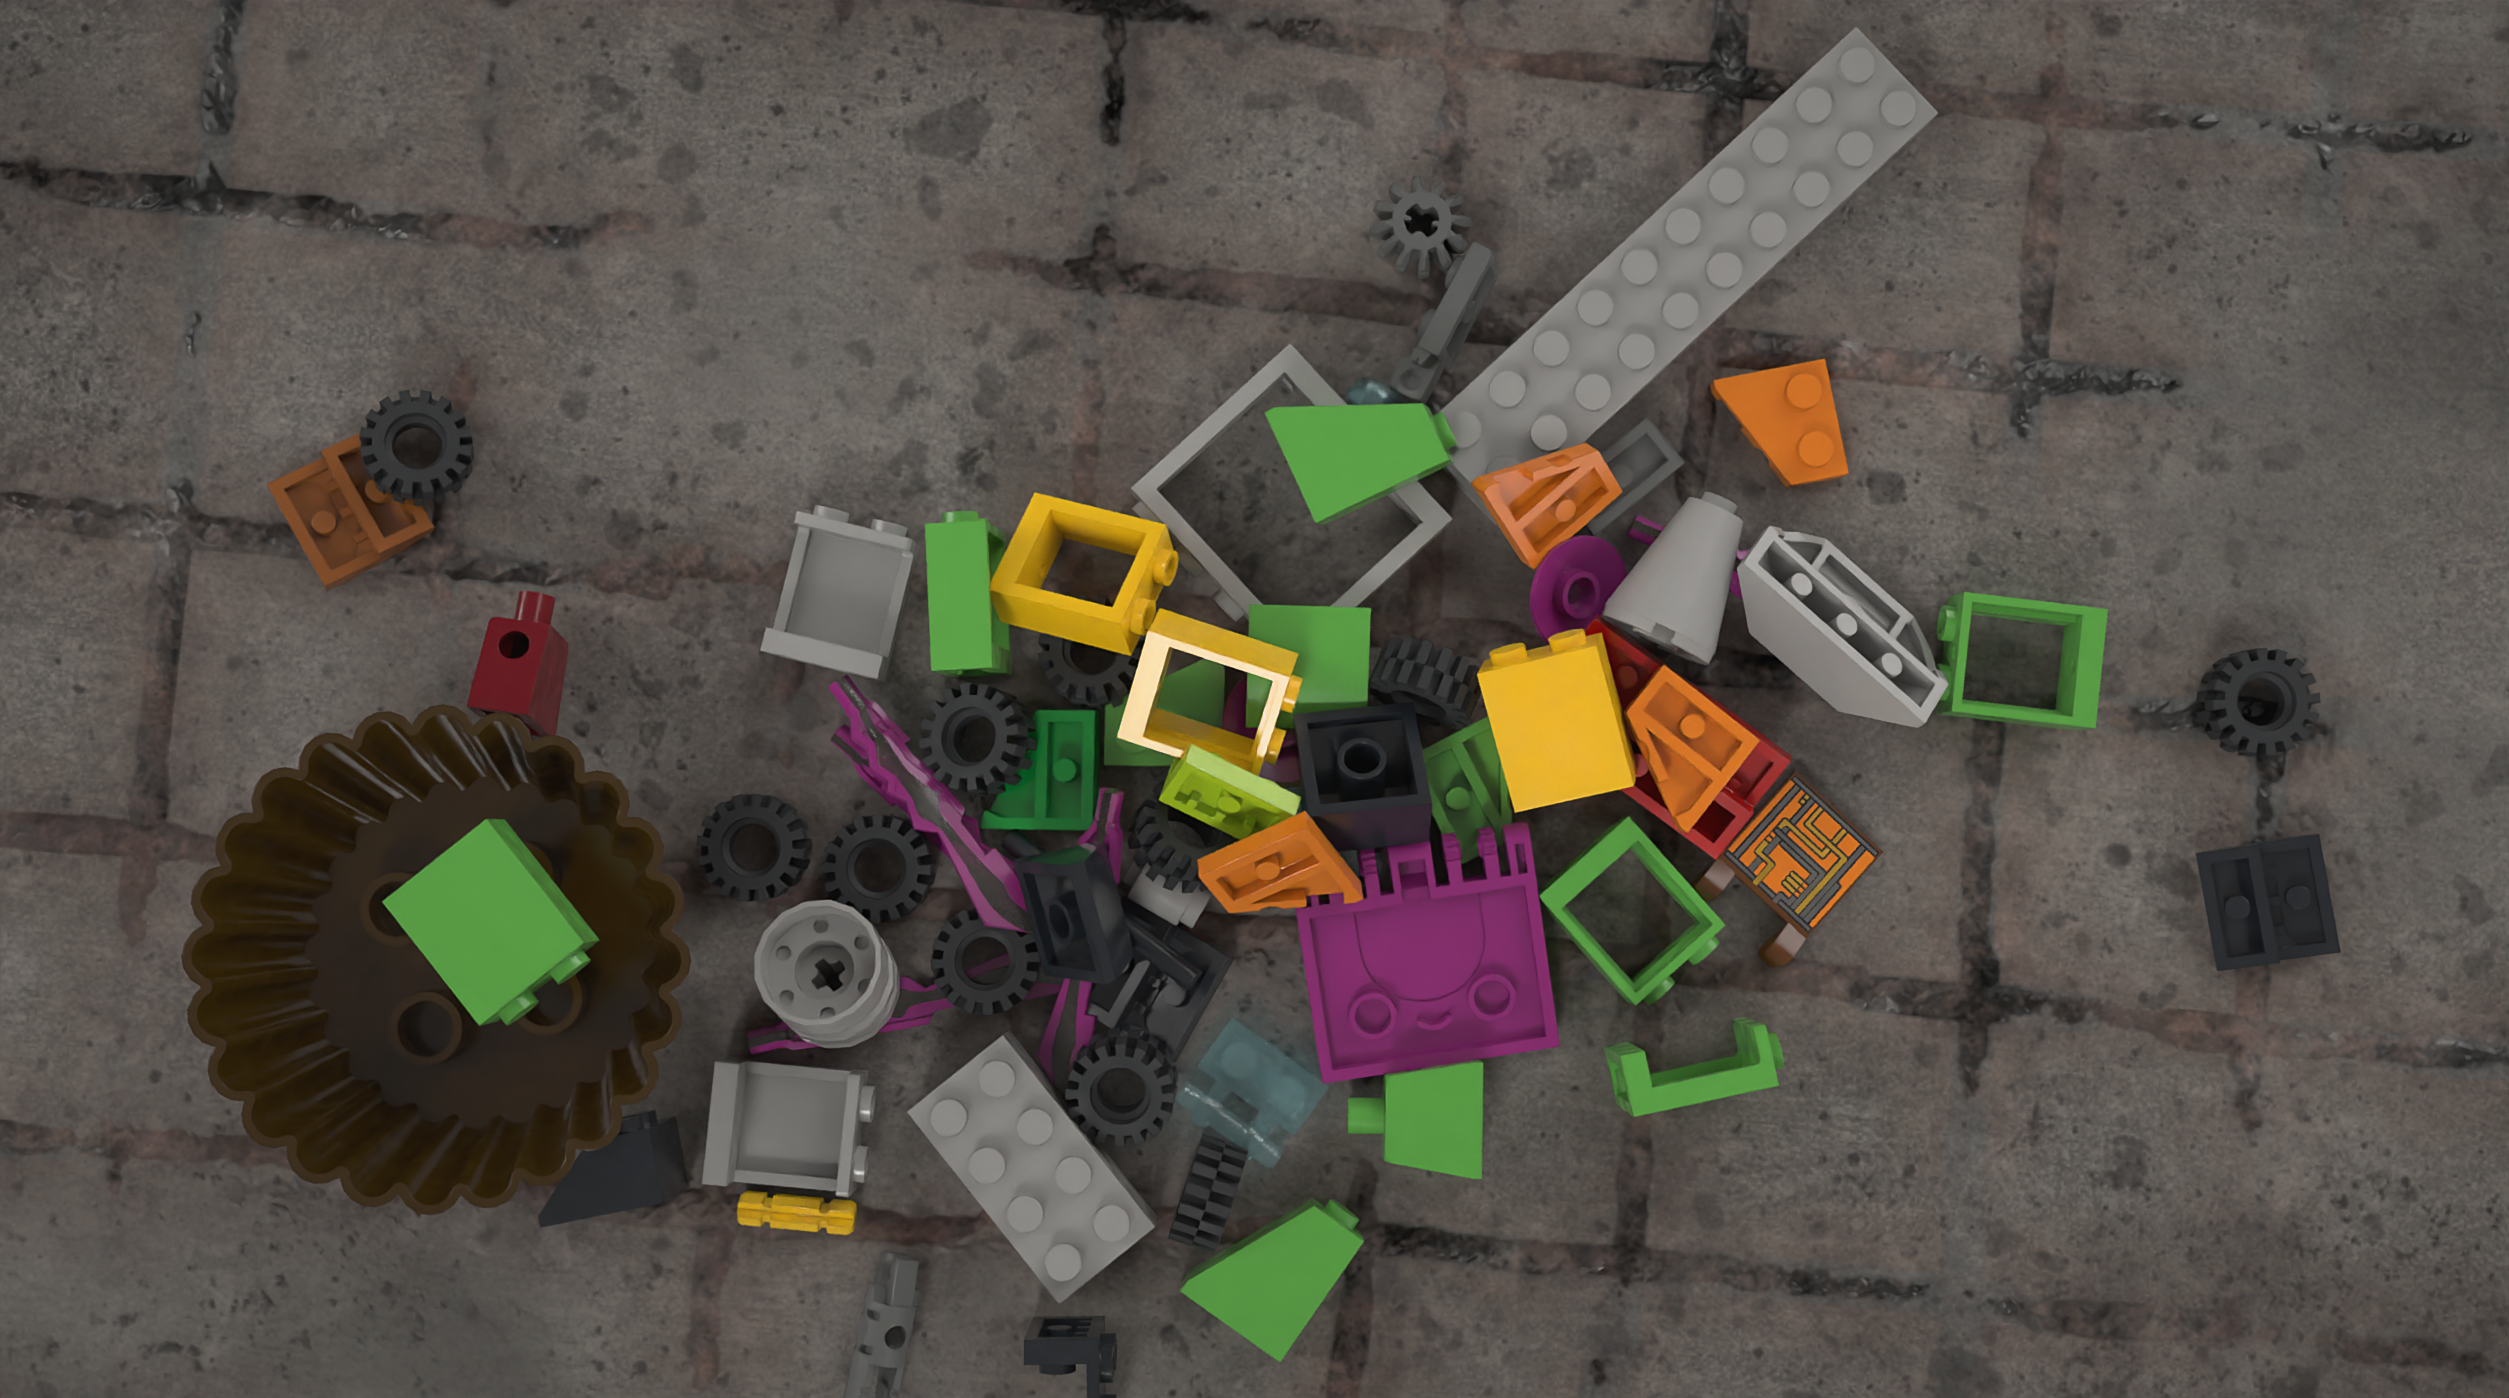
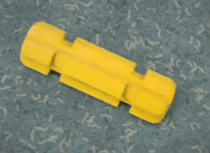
[737,1191,857,1235]

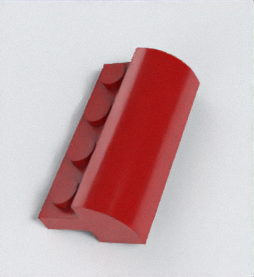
[1584,614,1791,859]

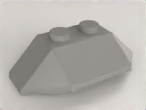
[1737,526,1949,728]

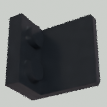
[1024,1316,1117,1398]

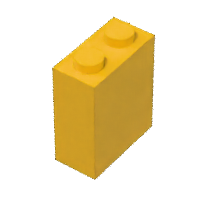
[1477,629,1638,813]

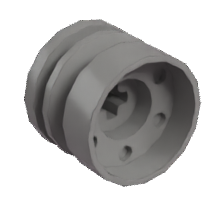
[754,900,900,1048]

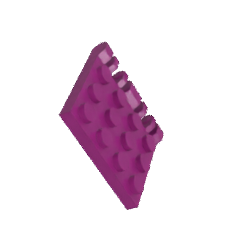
[1295,821,1560,1084]

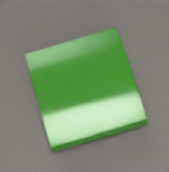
[1246,604,1371,729]

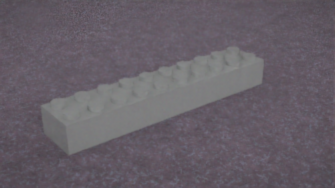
[1439,27,1938,526]

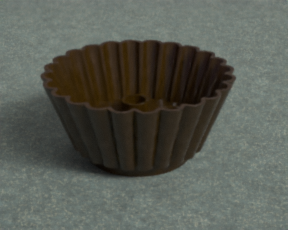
[181,704,691,1216]

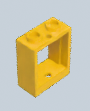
[990,492,1178,656]
[1117,608,1303,776]

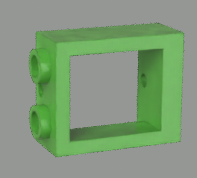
[925,511,1012,678]
[1935,592,2108,731]
[1538,816,1726,1006]

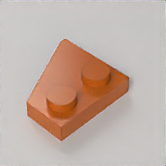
[1710,359,1849,488]
[1471,443,1623,570]
[1623,665,1760,833]
[1197,811,1363,913]

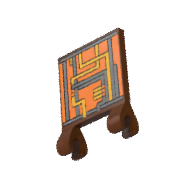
[1690,771,1883,968]

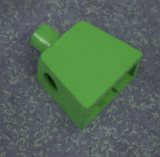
[1347,1059,1483,1179]

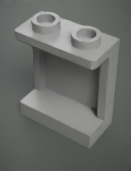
[760,505,920,682]
[702,1057,876,1197]

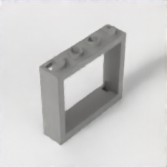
[1131,344,1452,622]

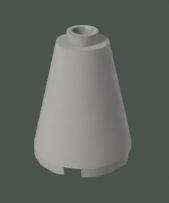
[1601,491,1744,666]

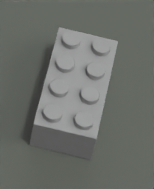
[907,1030,1157,1304]

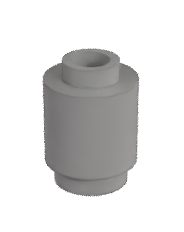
[1123,861,1213,929]

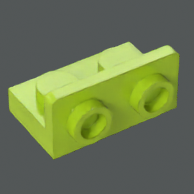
[1158,744,1301,840]

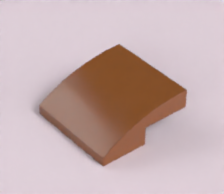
[267,433,434,591]

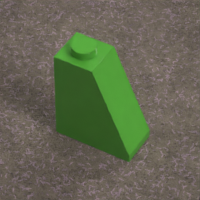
[1264,403,1458,525]
[1180,1198,1364,1362]

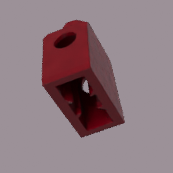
[467,591,569,737]

